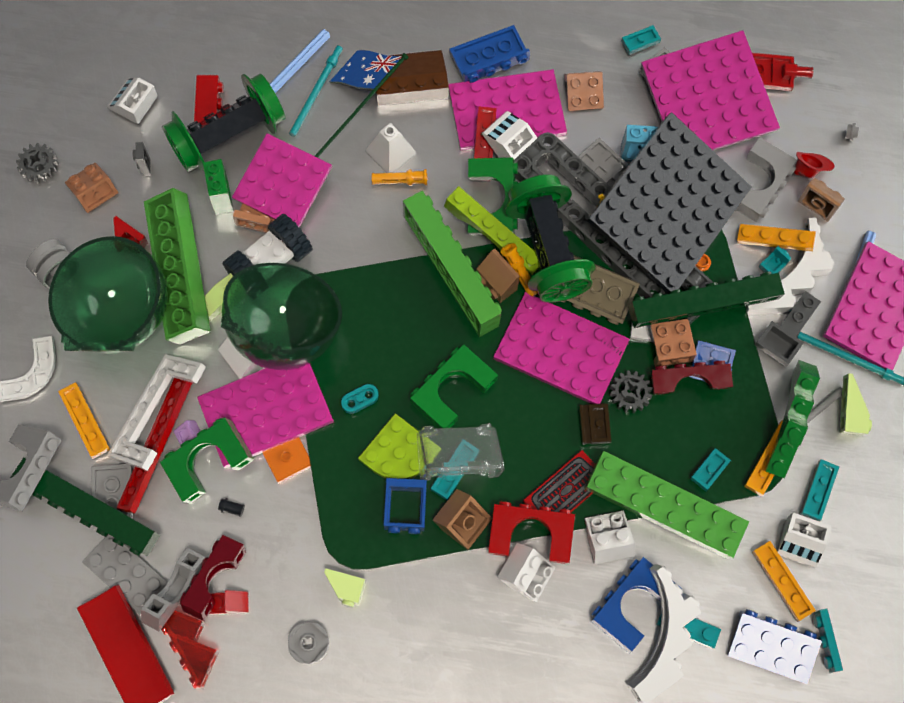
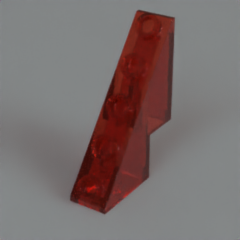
[161,610,219,689]

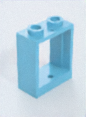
[620,125,658,162]

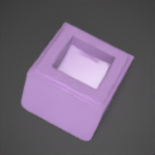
[173,420,201,445]

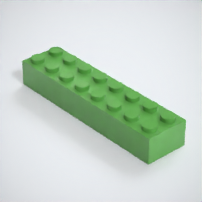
[144,188,211,345]
[403,190,502,337]
[584,451,749,559]

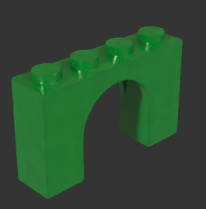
[468,157,518,235]
[410,345,498,434]
[160,418,255,503]

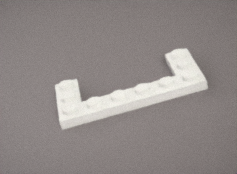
[107,354,206,471]

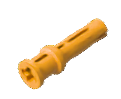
[372,169,427,186]
[501,243,538,296]

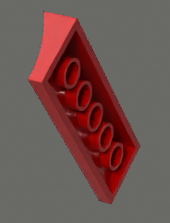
[77,585,175,703]

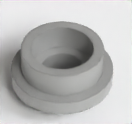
[846,123,859,141]

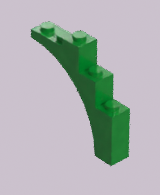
[765,360,820,479]

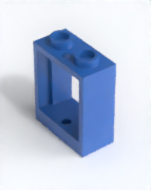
[384,478,427,534]

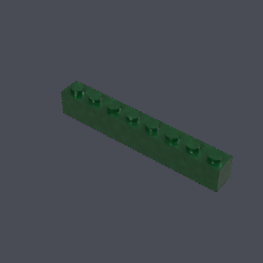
[628,272,785,328]
[10,457,161,557]

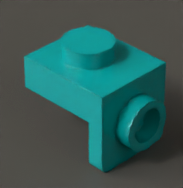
[759,246,791,274]

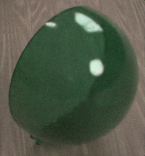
[48,236,168,354]
[221,263,342,370]

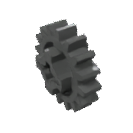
[16,143,59,183]
[610,371,653,413]

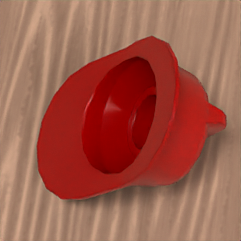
[794,152,835,178]

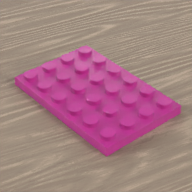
[448,69,567,151]
[823,241,904,370]
[493,292,630,404]
[197,352,334,468]

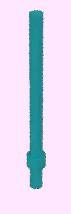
[289,45,343,137]
[797,332,904,386]

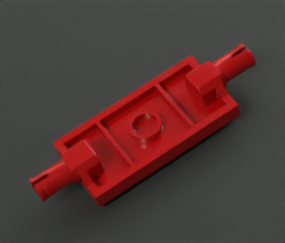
[752,53,814,91]

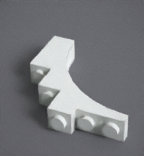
[745,218,834,316]
[627,564,701,703]

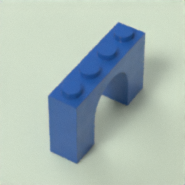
[591,557,682,654]

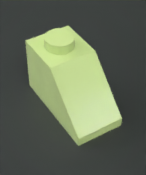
[324,569,366,607]

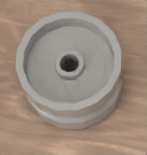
[26,239,77,288]

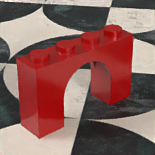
[488,501,575,564]

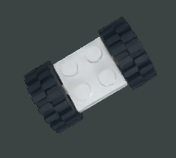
[222,214,313,299]

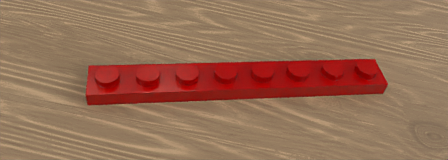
[117,378,192,513]

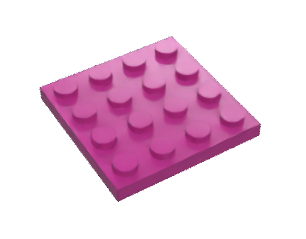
[232,133,332,227]

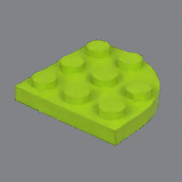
[358,413,441,479]

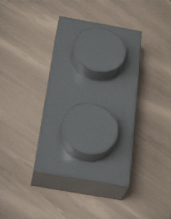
[133,142,151,176]

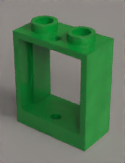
[203,159,234,215]

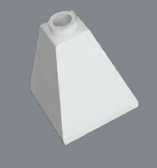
[365,123,416,173]

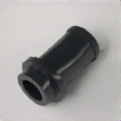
[218,498,245,517]

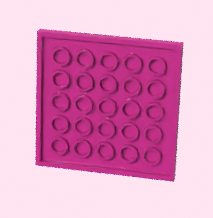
[641,30,780,151]

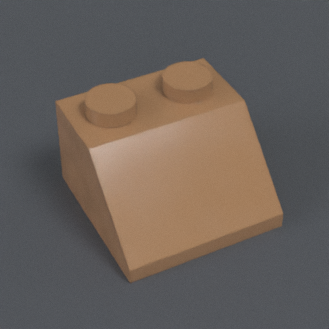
[798,178,845,222]
[476,249,520,303]
[433,489,492,550]

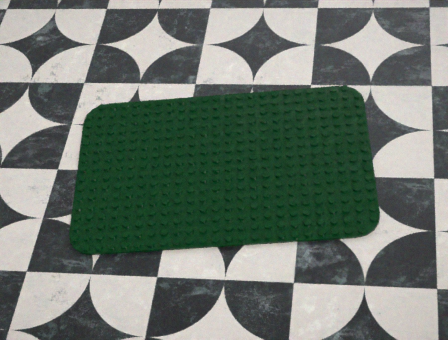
[286,229,782,570]

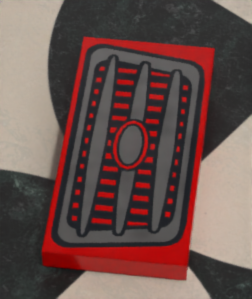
[523,450,595,532]

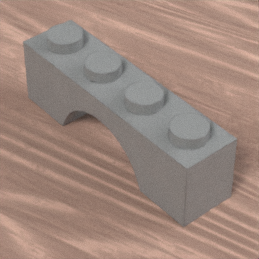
[141,548,205,631]

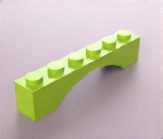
[444,186,540,276]

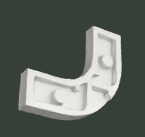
[0,336,56,402]

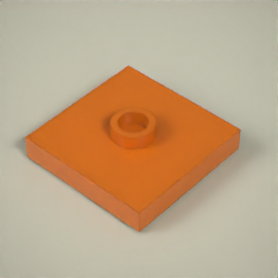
[262,437,311,484]

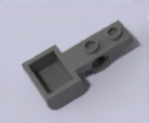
[755,291,821,367]

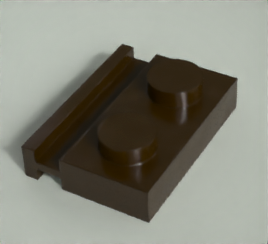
[579,404,611,445]

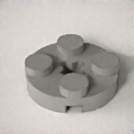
[288,622,329,665]

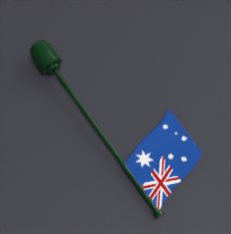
[315,50,409,158]

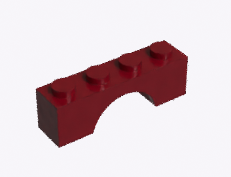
[651,361,733,395]
[180,535,246,622]

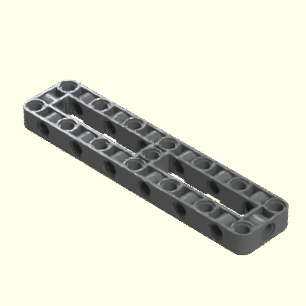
[514,132,713,325]

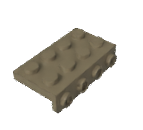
[561,255,640,325]

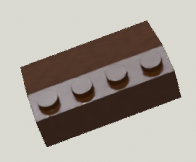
[376,50,449,106]

